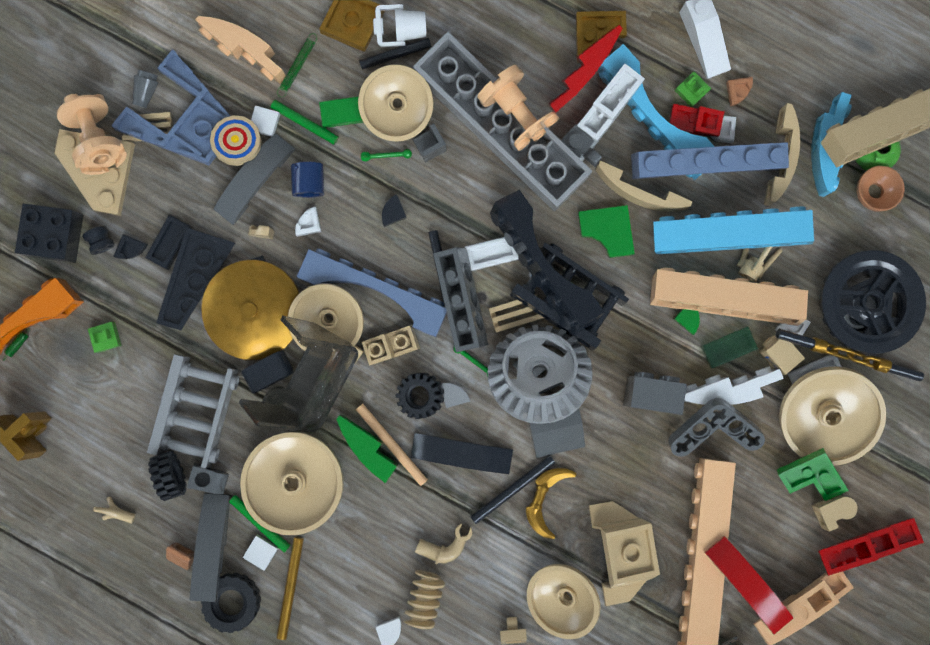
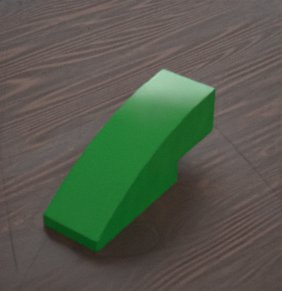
[336,415,399,483]

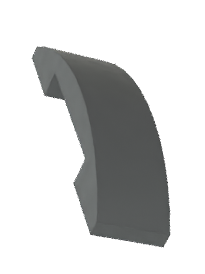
[214,133,296,225]

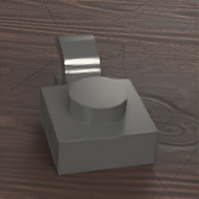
[561,124,602,167]

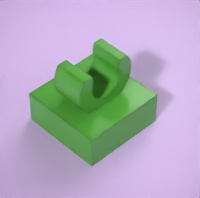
[675,72,711,107]
[88,322,122,353]

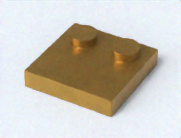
[319,0,385,52]

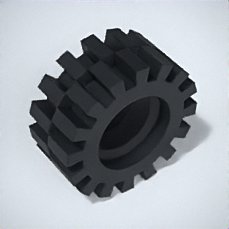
[396,373,444,419]
[148,451,187,501]

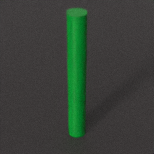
[270,100,339,145]
[229,495,291,553]

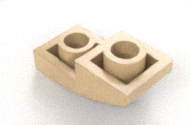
[362,325,420,366]

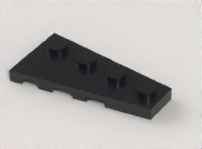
[156,227,236,330]

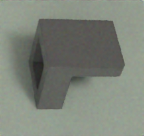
[413,123,447,163]

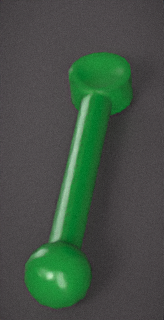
[361,149,412,162]
[453,346,488,377]

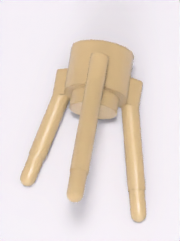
[737,247,782,282]

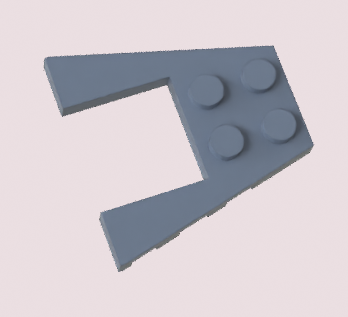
[111,49,230,166]

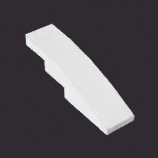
[577,64,645,161]

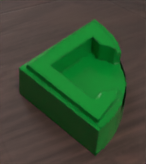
[673,309,700,335]

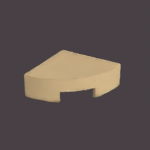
[248,225,274,240]

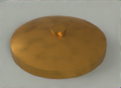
[201,260,300,360]

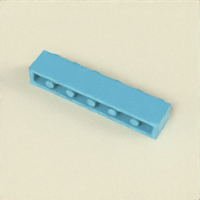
[653,206,814,254]

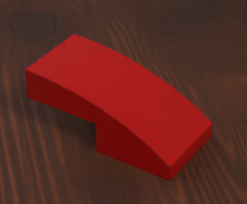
[669,104,725,137]

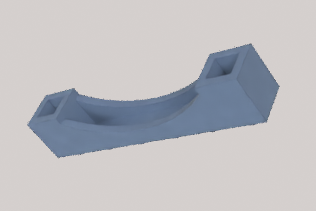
[631,142,789,179]
[297,248,447,338]

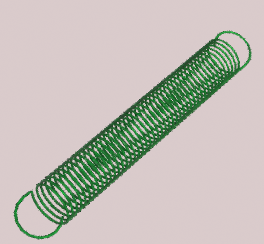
[277,33,317,97]

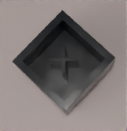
[15,203,84,263]

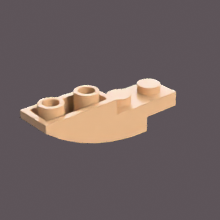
[195,16,286,84]
[753,571,854,645]

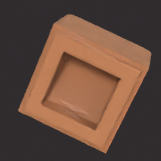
[166,542,194,570]

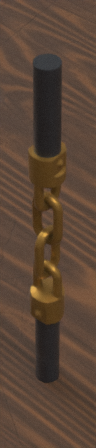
[776,328,924,382]

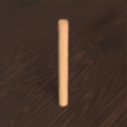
[356,404,428,486]

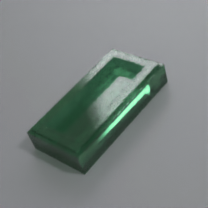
[701,326,758,369]

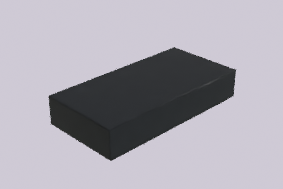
[145,215,193,270]

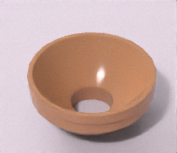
[856,166,905,212]

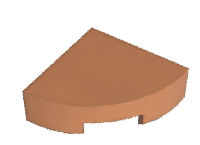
[726,77,753,106]

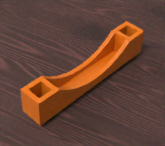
[0,278,84,354]

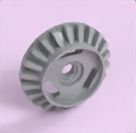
[488,325,592,424]

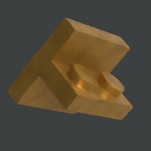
[0,412,52,461]

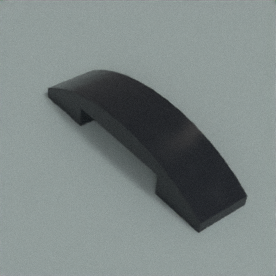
[410,433,513,475]

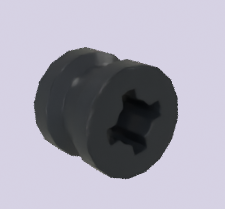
[82,226,115,255]

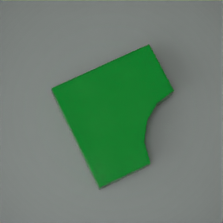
[578,205,635,258]

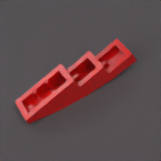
[548,25,623,113]
[818,518,924,576]

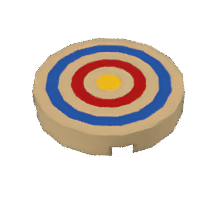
[210,115,262,166]

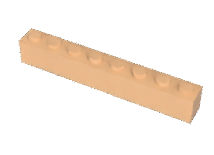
[677,458,736,645]

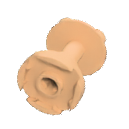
[477,65,559,151]
[57,94,127,175]

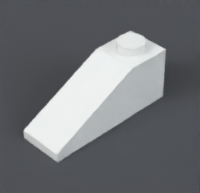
[679,0,731,79]

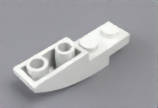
[685,366,784,405]

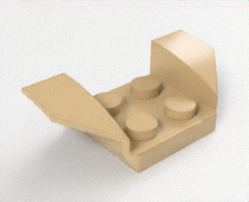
[589,501,660,606]

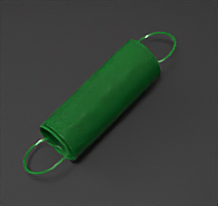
[3,328,30,361]

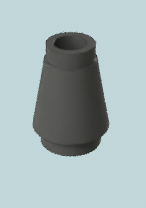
[132,69,159,108]

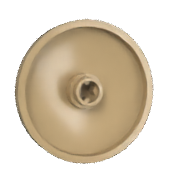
[779,366,886,466]
[240,432,344,535]

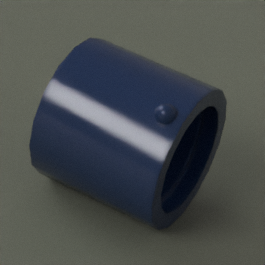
[291,162,325,198]

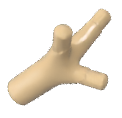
[93,497,136,524]

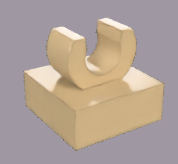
[500,617,527,645]

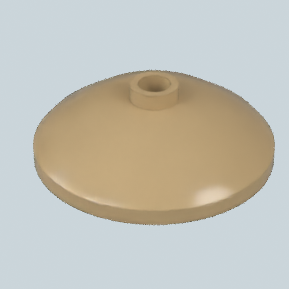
[358,65,434,141]
[288,283,364,358]
[527,564,601,639]

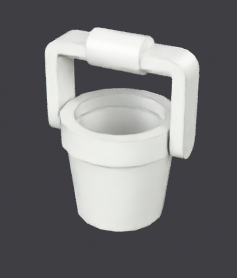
[373,4,426,47]

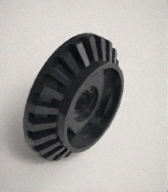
[819,250,926,354]

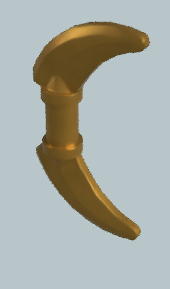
[526,468,577,539]

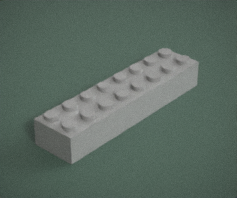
[413,32,592,212]

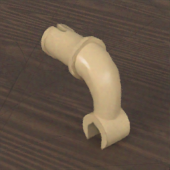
[415,523,472,565]

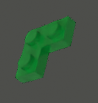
[777,448,849,501]

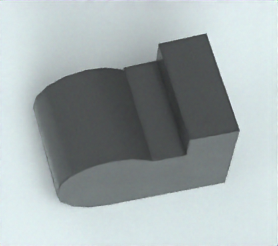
[187,463,229,494]

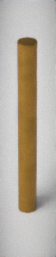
[277,537,304,640]

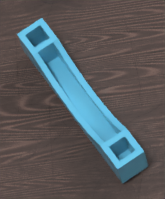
[598,44,714,180]

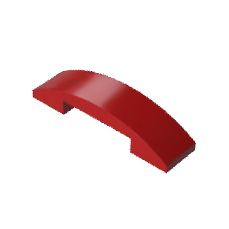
[704,536,793,635]

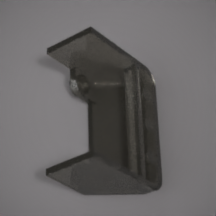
[239,315,358,432]

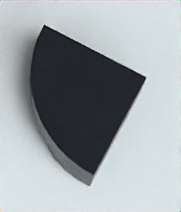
[382,194,407,228]
[113,234,148,260]

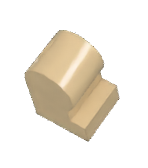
[812,495,858,532]

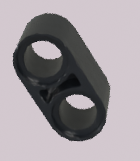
[241,350,295,394]

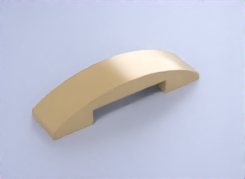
[764,103,800,206]
[595,161,693,212]

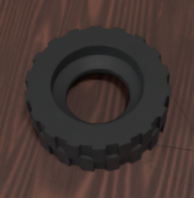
[201,573,261,633]

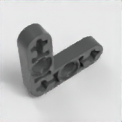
[668,398,765,457]

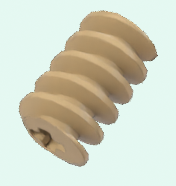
[403,570,445,629]

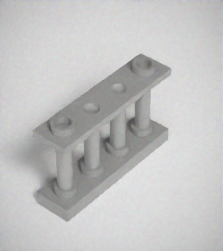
[147,354,240,468]

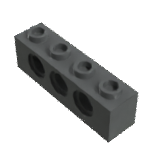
[433,247,489,352]

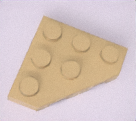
[55,129,135,216]

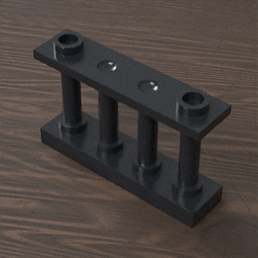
[510,242,629,351]

